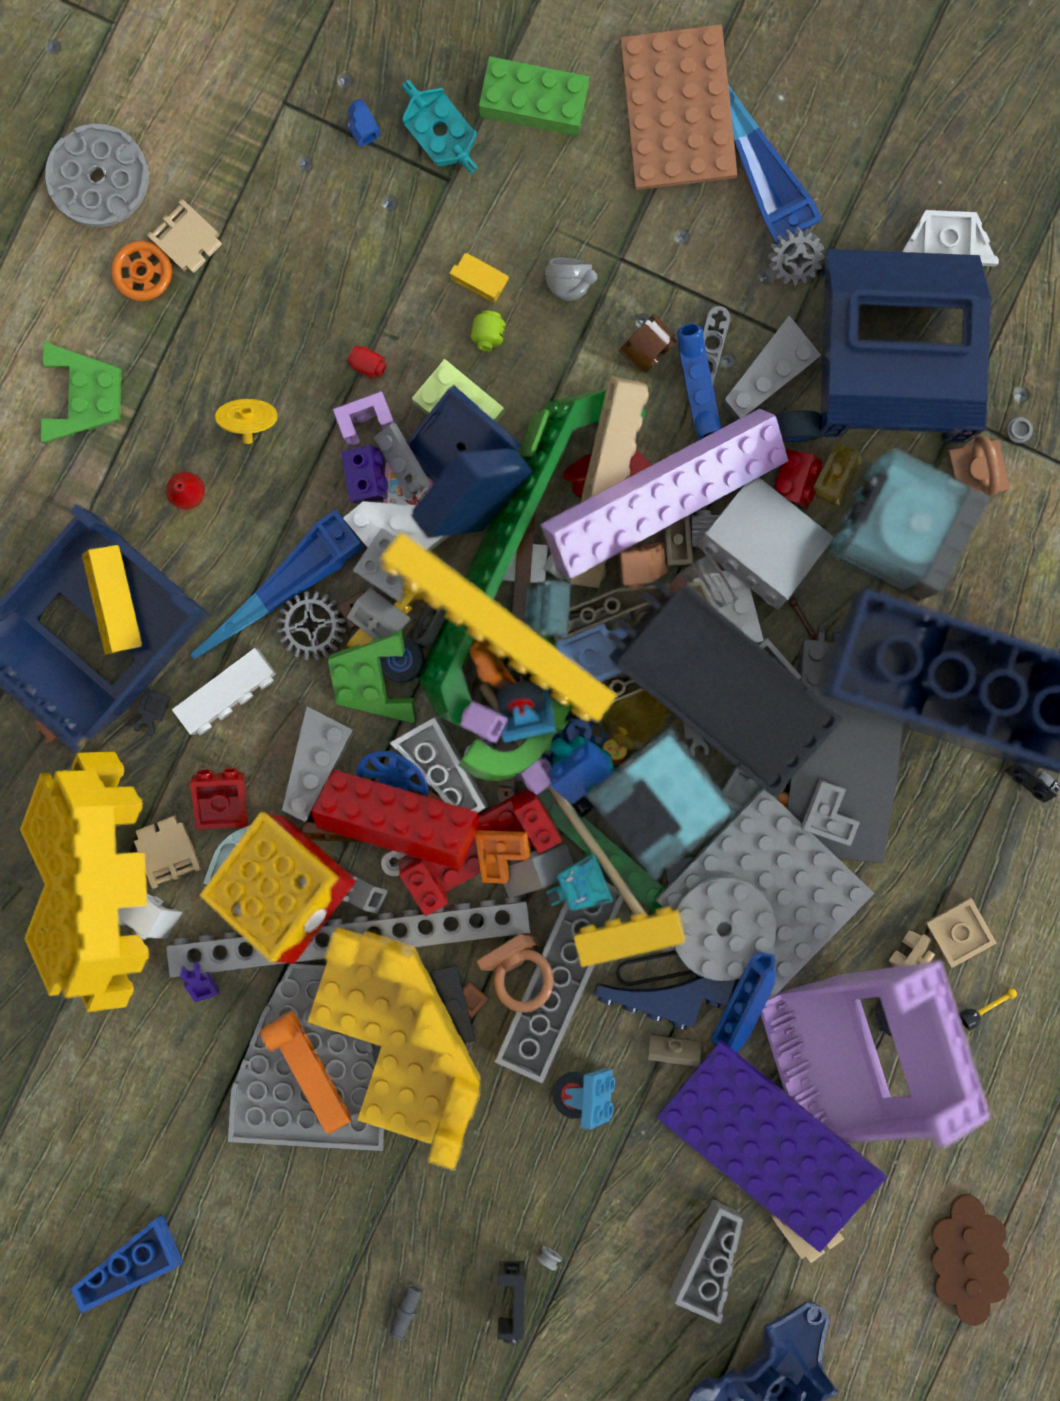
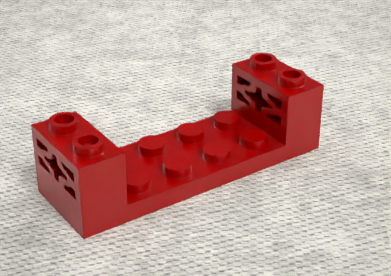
[398,788,562,916]

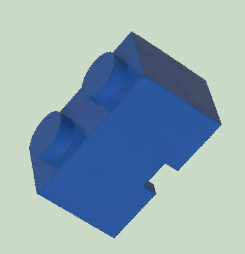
[549,740,611,804]

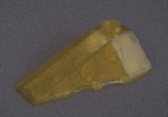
[602,690,672,751]

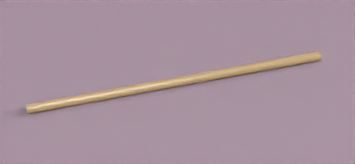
[478,682,648,916]

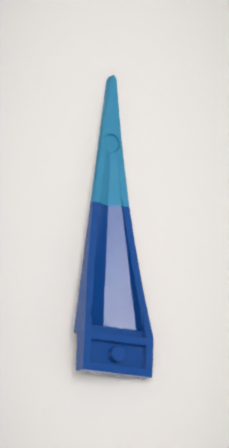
[728,85,822,244]
[191,509,364,659]

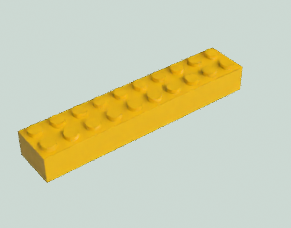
[379,532,617,722]

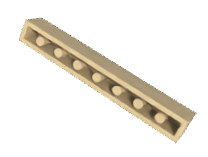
[563,376,648,588]

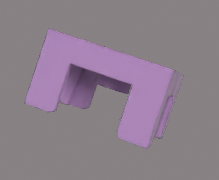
[333,391,394,447]

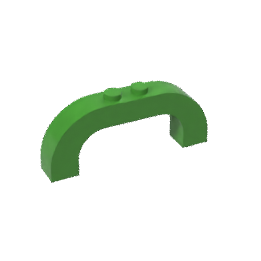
[458,635,572,780]

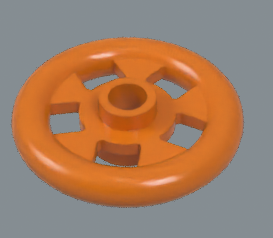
[111,241,172,301]

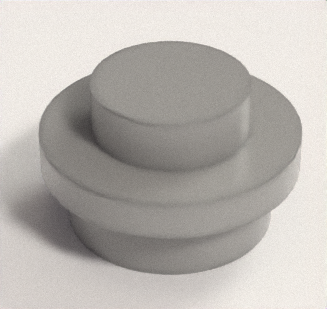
[1006,417,1033,443]

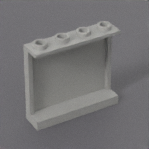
[697,477,834,610]

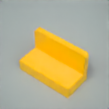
[450,253,509,304]

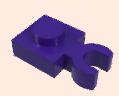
[180,962,219,1002]

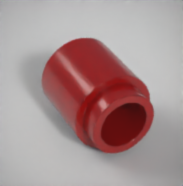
[347,345,387,380]

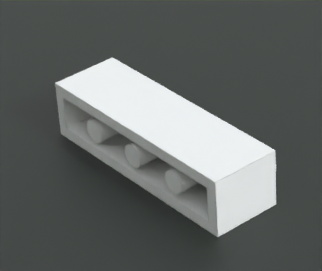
[172,648,276,735]

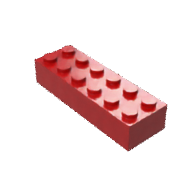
[312,770,479,871]

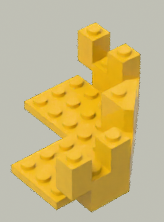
[20,752,149,1012]
[307,927,481,1170]

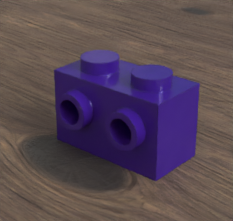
[341,445,388,504]

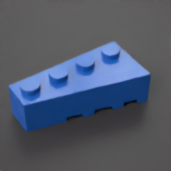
[71,1215,183,1313]

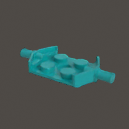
[401,80,479,175]

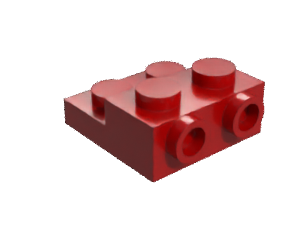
[190,768,248,830]

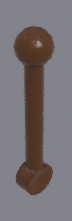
[788,597,817,641]

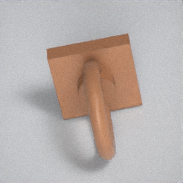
[947,435,1010,496]
[477,934,554,1012]

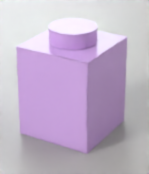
[461,702,508,743]

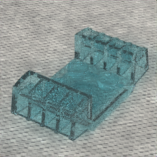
[525,581,571,640]

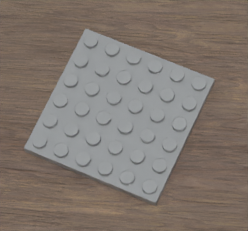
[655,788,874,998]

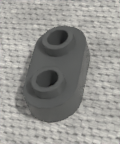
[411,604,447,648]

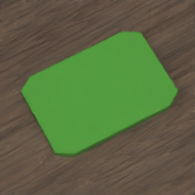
[518,409,549,460]

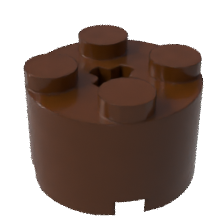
[618,313,677,373]

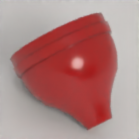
[166,471,205,510]

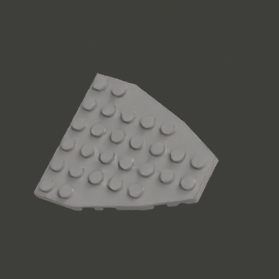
[228,963,385,1151]

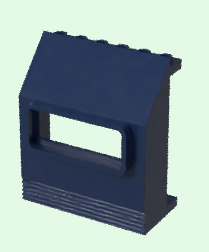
[820,249,991,443]
[0,503,210,753]

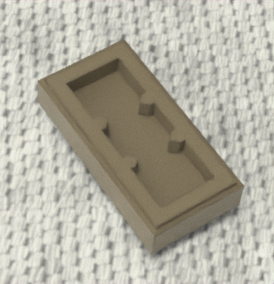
[648,1035,701,1067]

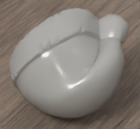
[545,257,598,301]

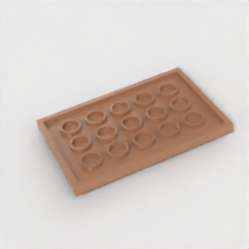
[621,24,737,190]

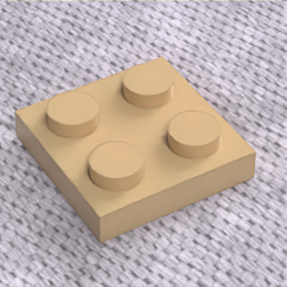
[925,897,996,968]

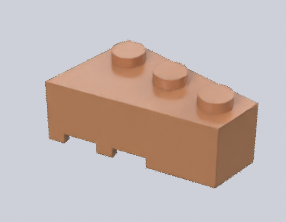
[617,542,669,589]

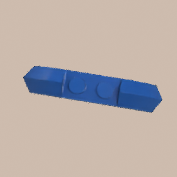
[711,953,776,1053]

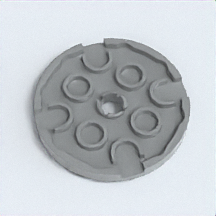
[45,124,149,227]
[674,876,776,981]

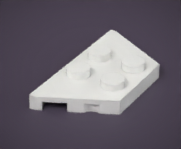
[902,210,999,266]

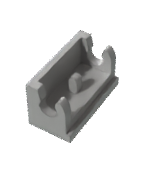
[347,588,411,639]

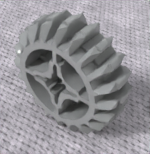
[277,591,346,660]

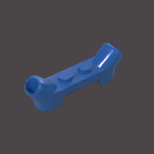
[677,324,722,441]

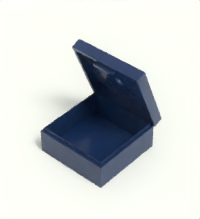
[407,384,533,539]

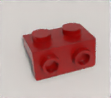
[774,449,823,509]

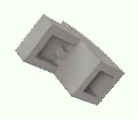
[343,871,388,914]

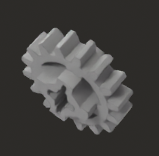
[768,227,825,285]

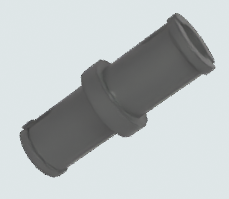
[389,1284,423,1340]

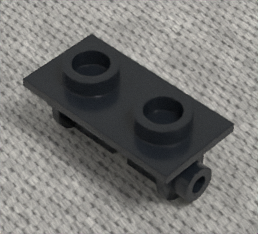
[1005,762,1060,803]

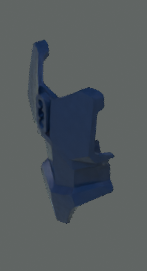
[686,1302,838,1401]

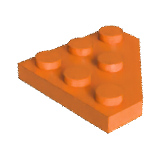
[470,639,517,690]

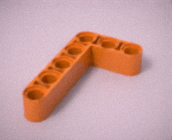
[260,1010,352,1135]

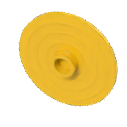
[215,399,277,444]

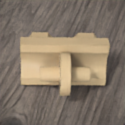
[889,930,935,967]

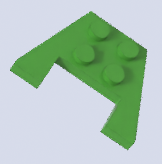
[41,343,121,443]
[328,630,417,723]

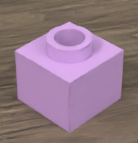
[521,758,552,795]

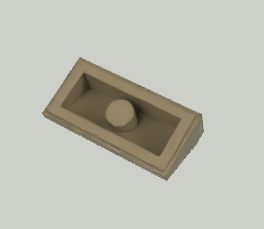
[664,515,693,566]

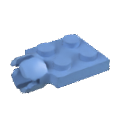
[556,623,628,682]

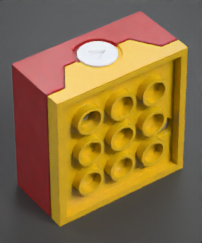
[200,812,357,963]

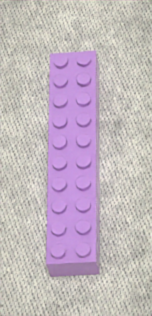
[541,409,788,579]

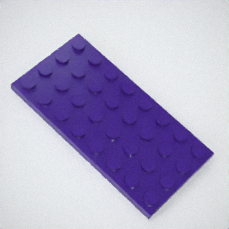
[657,1040,886,1253]

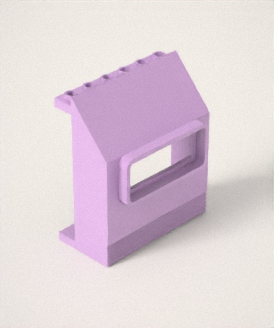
[761,961,990,1147]

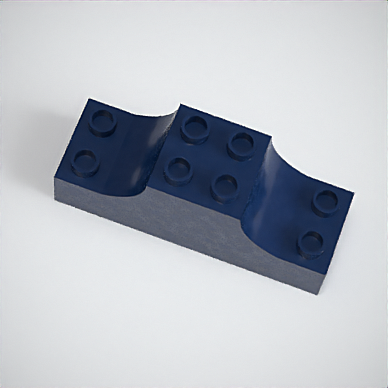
[821,589,1060,774]

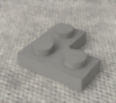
[801,779,860,846]

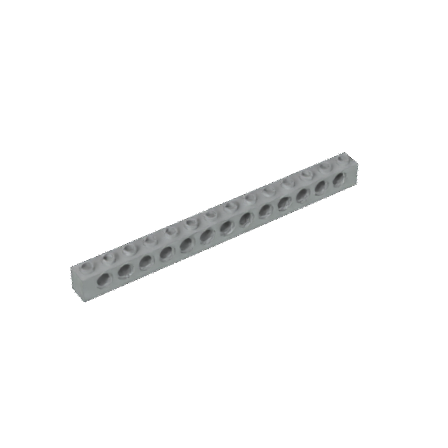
[166,896,530,977]

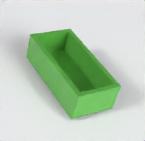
[479,56,590,137]

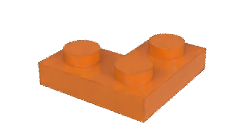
[475,831,530,883]

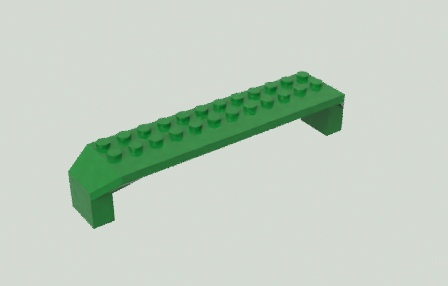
[417,390,647,738]

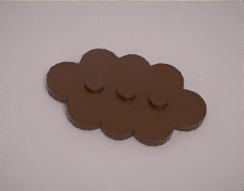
[931,1194,1010,1326]

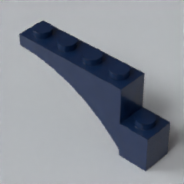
[594,975,736,1029]

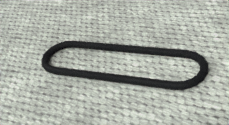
[616,951,695,986]

